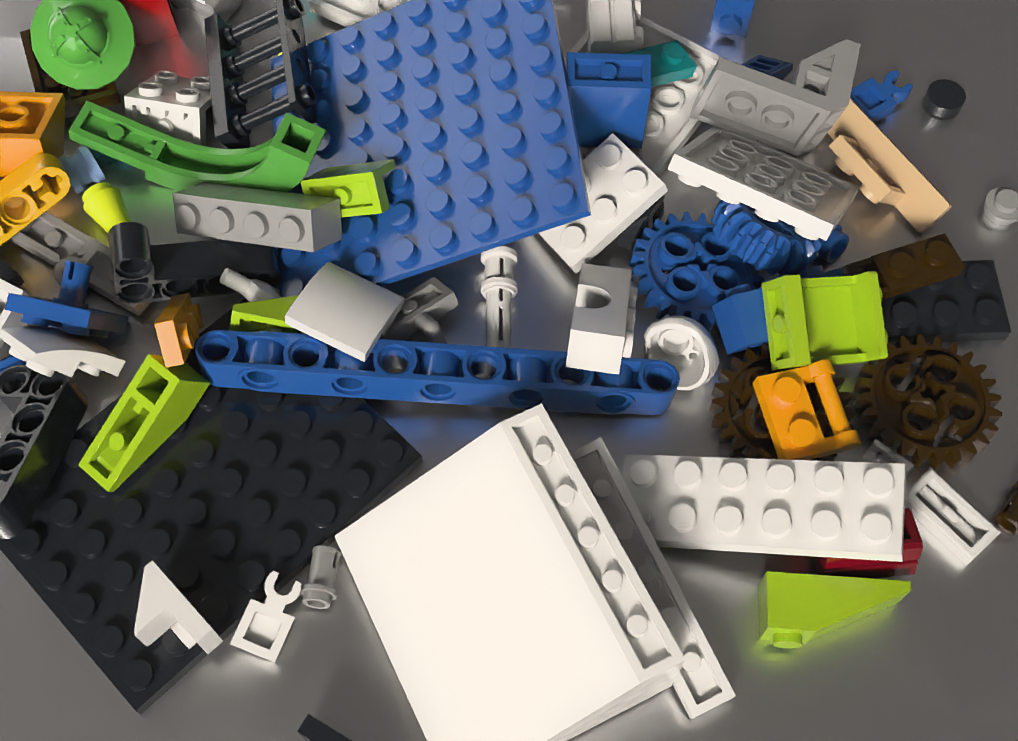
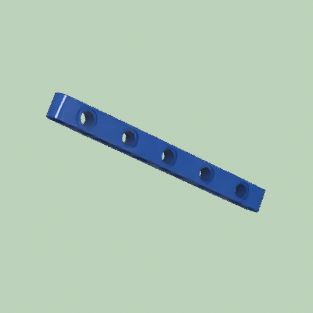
[195,330,680,415]

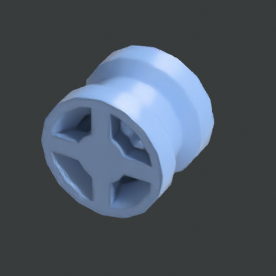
[58,145,106,194]

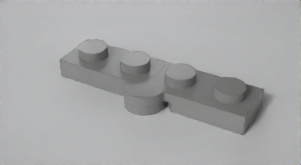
[11,211,151,316]

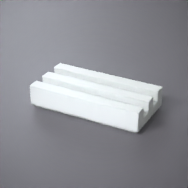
[905,468,1001,566]

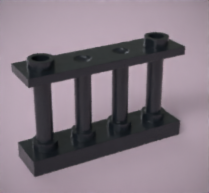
[204,0,318,149]

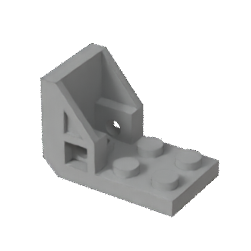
[690,39,861,157]

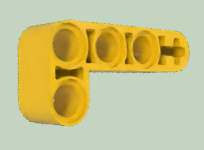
[0,153,70,246]

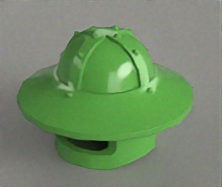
[30,0,136,90]

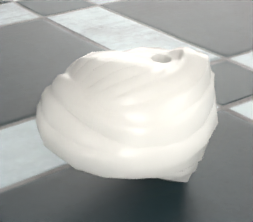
[643,315,720,390]

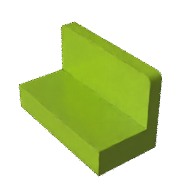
[301,159,396,218]

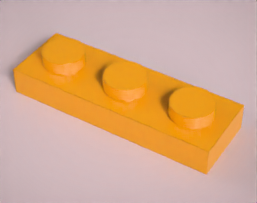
[154,293,204,368]

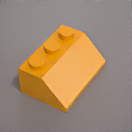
[0,91,65,178]

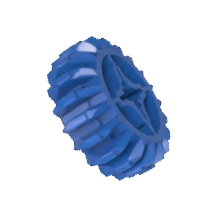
[711,199,823,276]

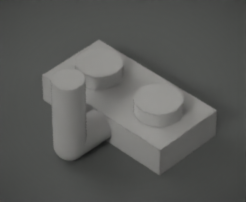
[379,277,459,344]

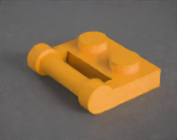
[752,359,862,460]

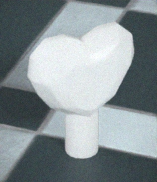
[220,268,282,302]

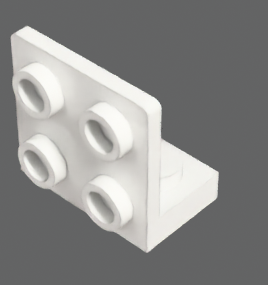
[124,70,212,147]

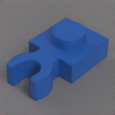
[850,70,913,122]

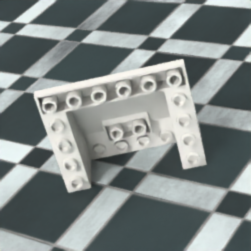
[335,403,686,741]

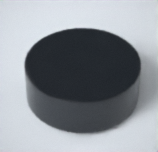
[923,79,966,118]

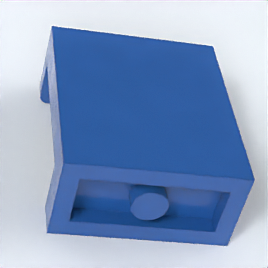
[566,52,651,149]

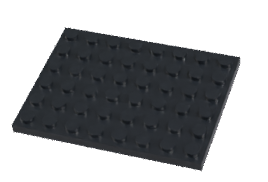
[0,298,423,714]

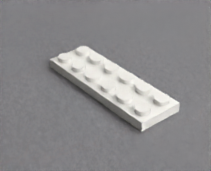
[622,454,906,562]

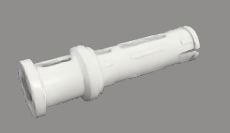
[481,246,517,348]

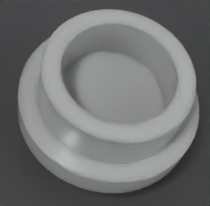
[984,187,1018,226]

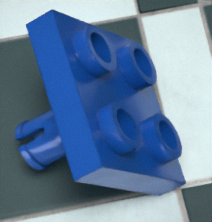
[5,260,129,338]

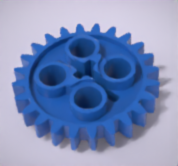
[629,212,765,333]

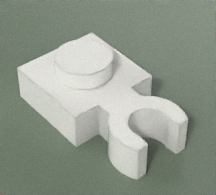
[230,571,301,663]

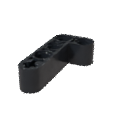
[108,222,282,303]
[0,365,89,539]

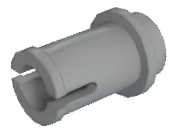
[300,545,342,609]

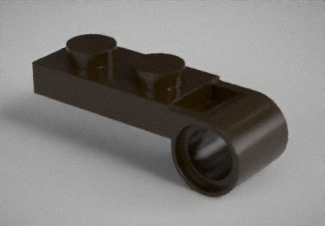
[841,233,966,303]

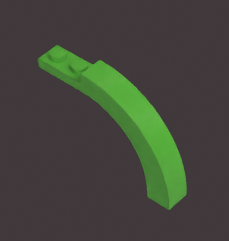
[69,100,326,192]

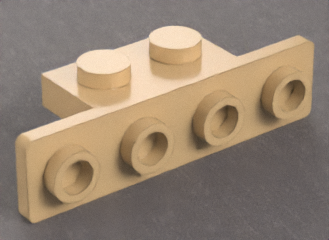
[828,98,952,233]

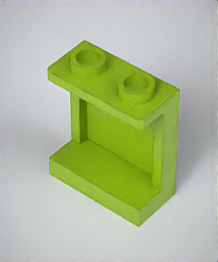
[761,271,888,371]

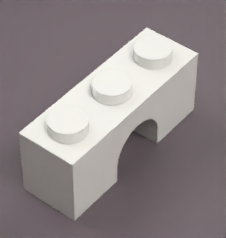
[566,263,638,375]

